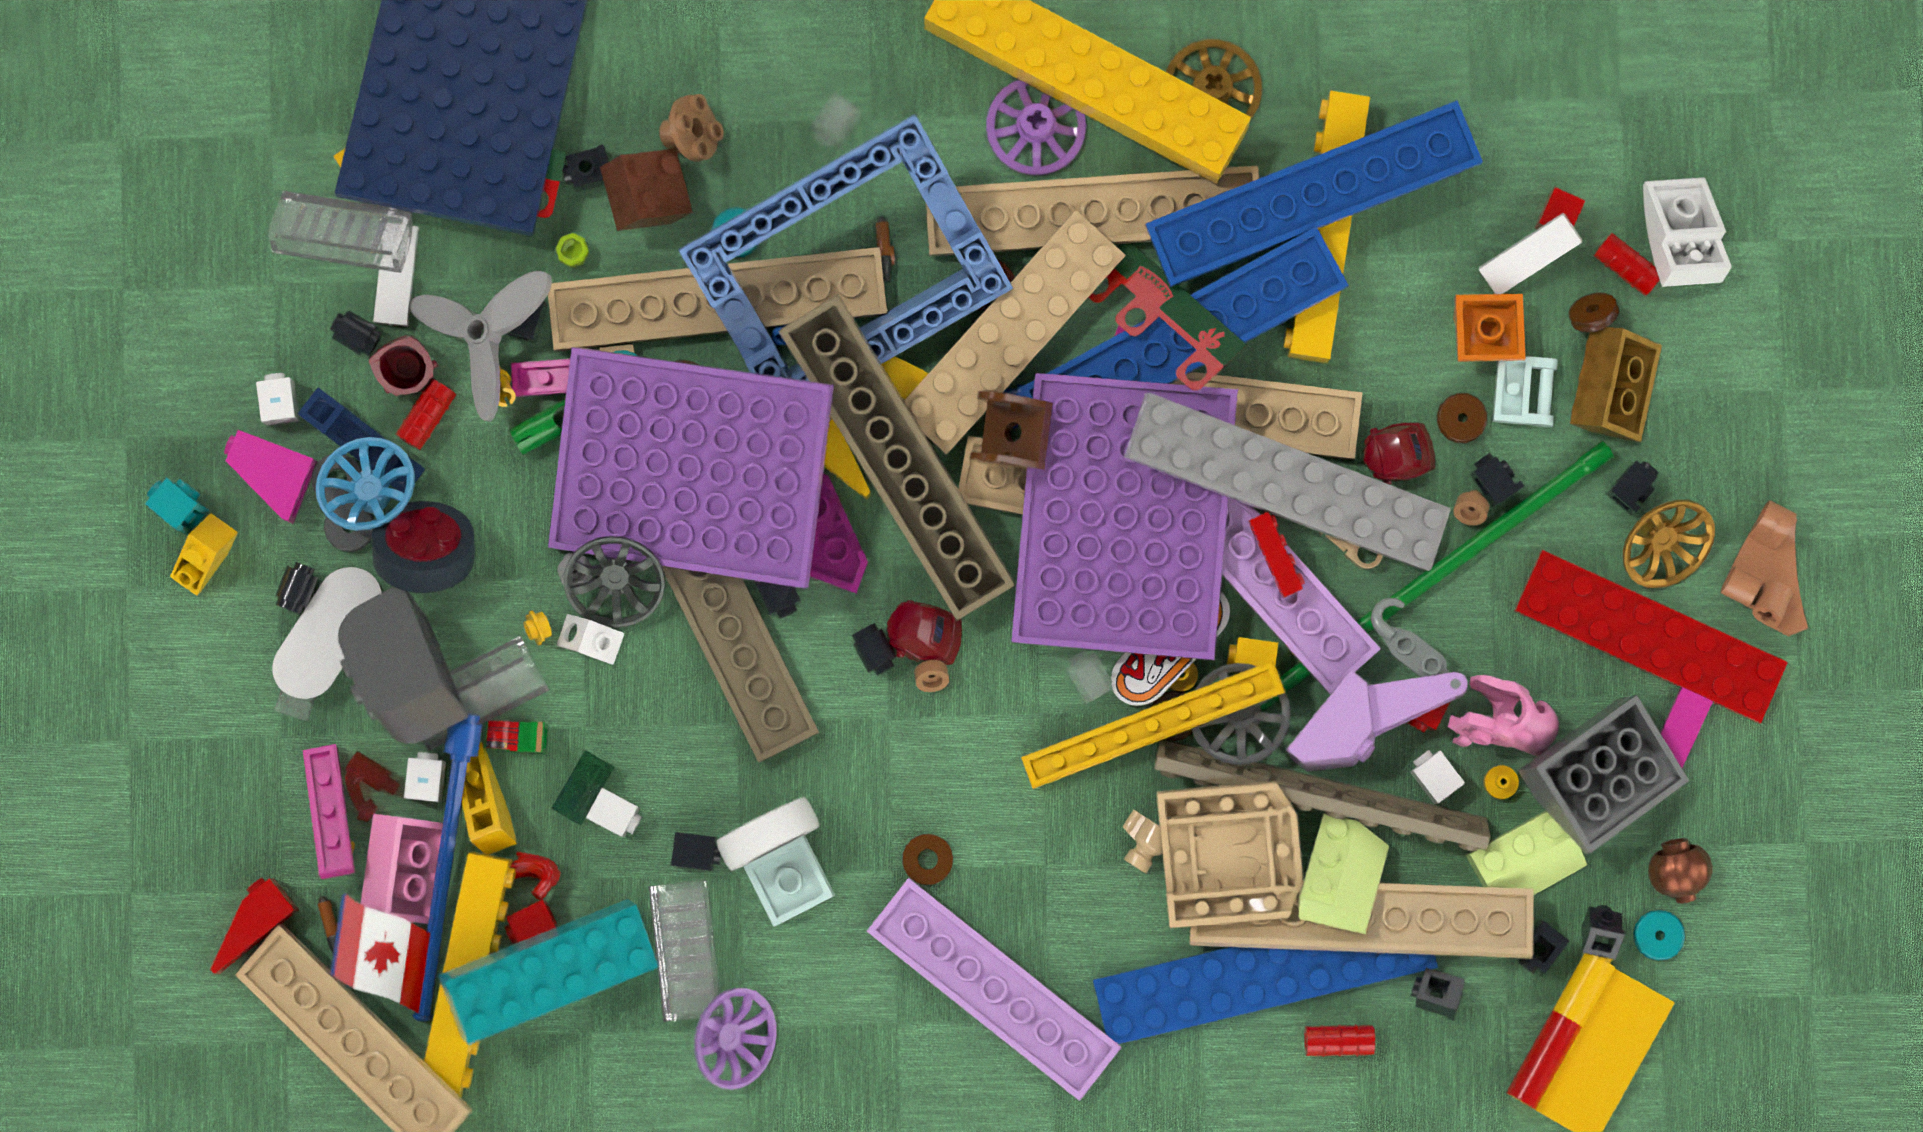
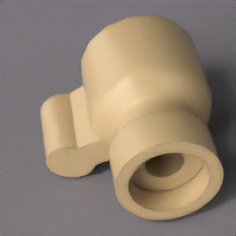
[1122,809,1163,874]

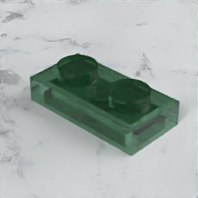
[551,750,615,826]

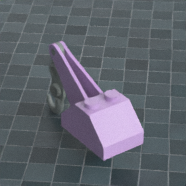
[1287,598,1468,772]

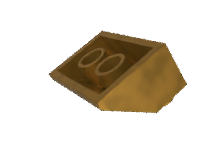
[1570,327,1662,442]

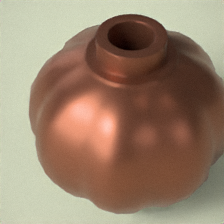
[1648,838,1712,903]

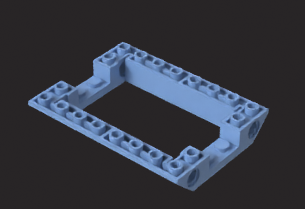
[678,114,1013,381]

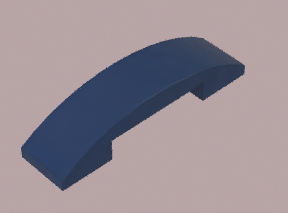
[297,387,426,493]

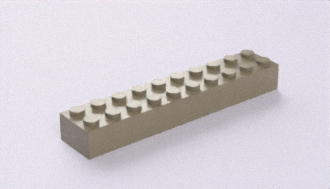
[779,294,1015,620]

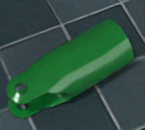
[509,399,565,455]

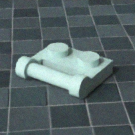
[1492,356,1558,427]

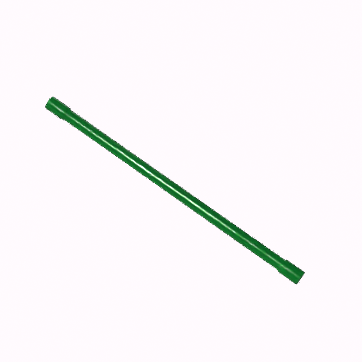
[1260,441,1614,712]

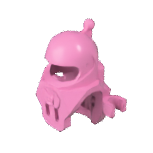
[1448,675,1559,757]

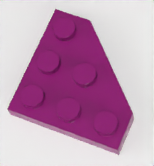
[810,474,868,594]

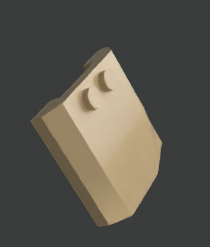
[1157,781,1303,928]

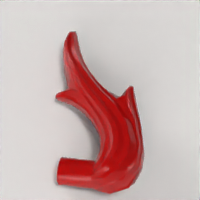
[511,851,561,900]

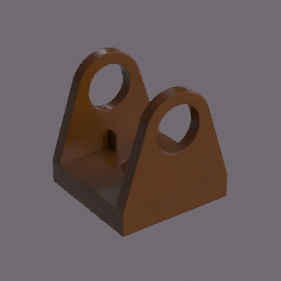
[970,391,1053,470]

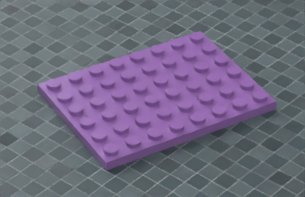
[548,347,834,588]
[1011,373,1238,660]

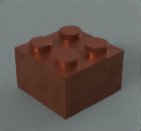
[600,148,693,231]

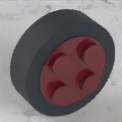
[372,501,475,593]

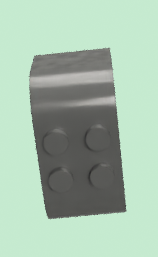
[338,587,469,743]

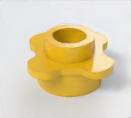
[523,610,552,646]

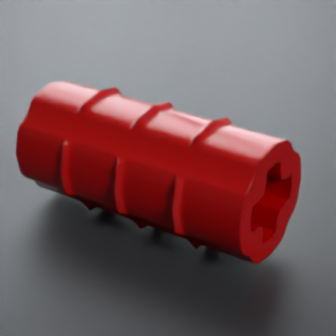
[1593,232,1660,297]
[395,379,457,451]
[1304,1024,1375,1057]

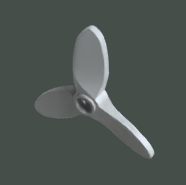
[410,271,552,422]

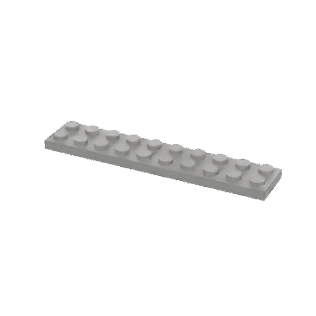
[1124,393,1451,572]

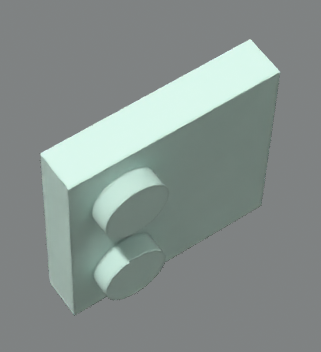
[743,835,835,927]

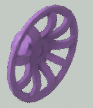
[986,80,1086,175]
[694,988,777,1090]

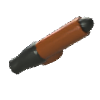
[875,216,895,282]
[317,896,338,956]

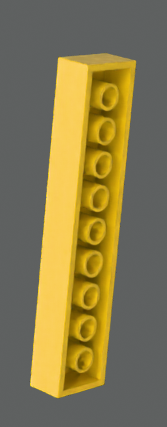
[924,0,1251,184]

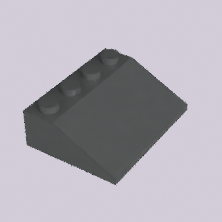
[1518,695,1689,854]

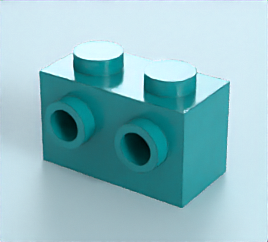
[145,478,209,536]

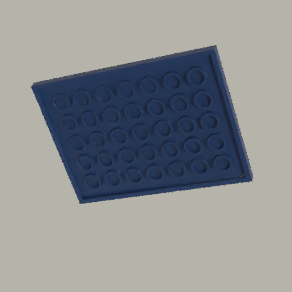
[335,0,588,236]

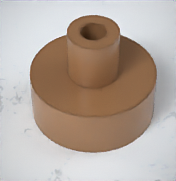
[1454,490,1489,526]
[914,660,949,692]

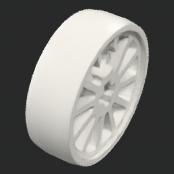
[716,797,820,871]

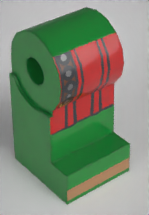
[483,721,549,755]

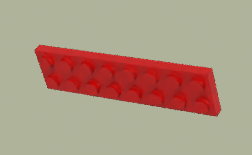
[1513,550,1788,724]

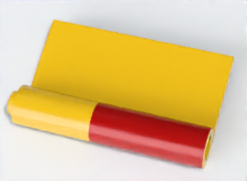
[1506,953,1675,1132]

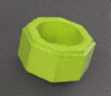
[555,233,590,268]

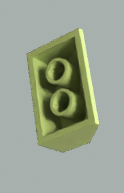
[1466,811,1587,895]
[1299,813,1389,934]

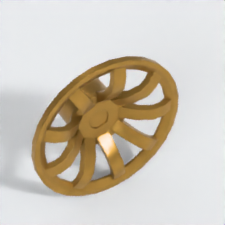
[1166,39,1262,119]
[1623,500,1715,588]

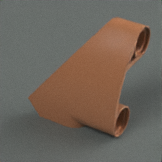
[1720,500,1808,637]

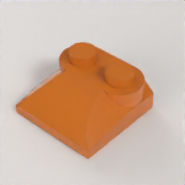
[1453,294,1526,362]

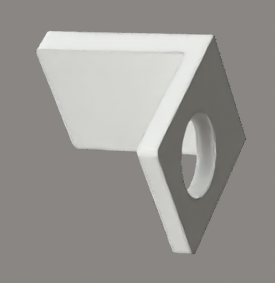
[557,614,624,665]

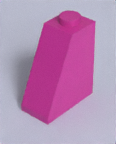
[224,430,318,524]

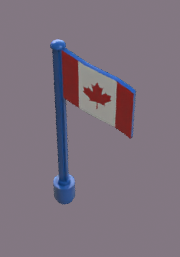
[331,713,482,1022]

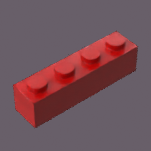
[1248,512,1305,598]

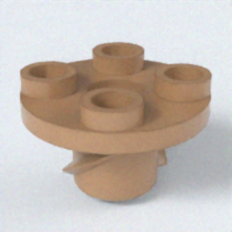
[659,94,724,162]

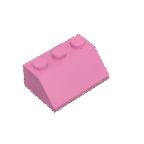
[360,814,443,924]

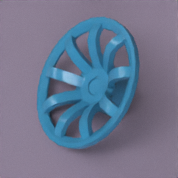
[316,437,415,531]

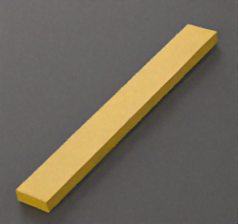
[1021,661,1286,789]

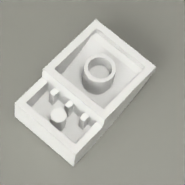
[1643,178,1732,287]

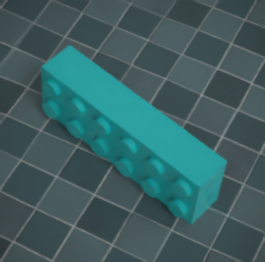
[438,899,659,1045]

